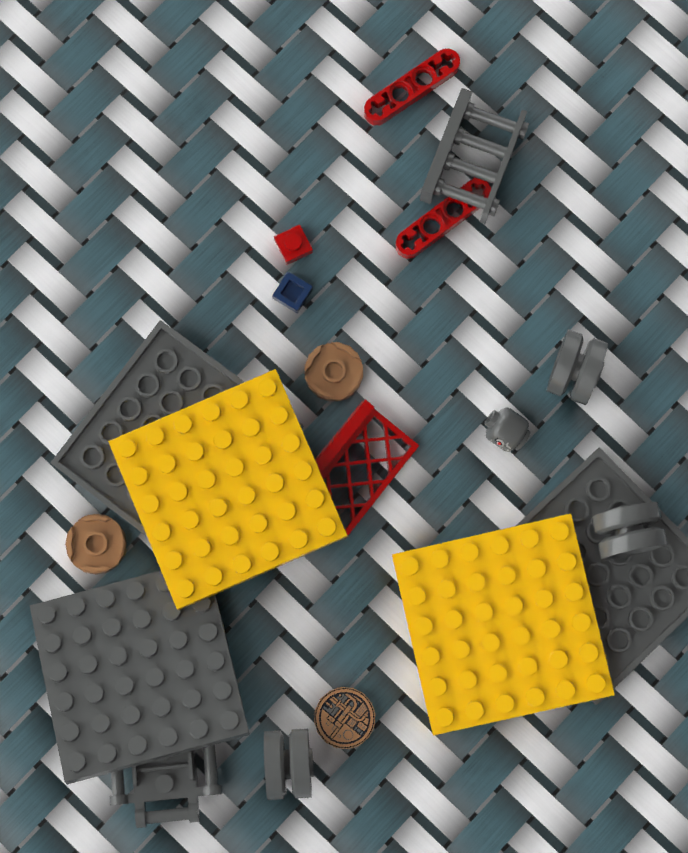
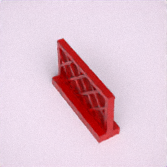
[315,399,419,539]

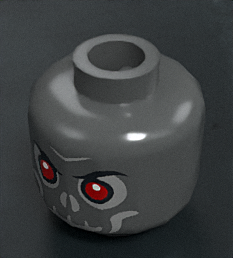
[484,407,530,452]

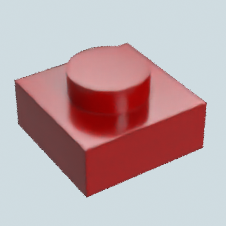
[274,224,313,265]

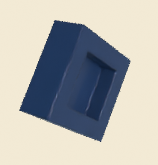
[272,272,313,314]

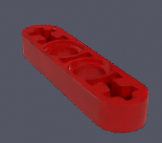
[364,48,460,125]
[395,178,491,259]

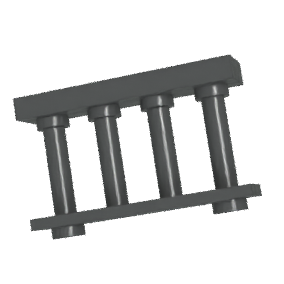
[420,88,529,224]

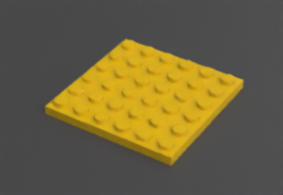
[108,369,348,610]
[392,514,615,736]

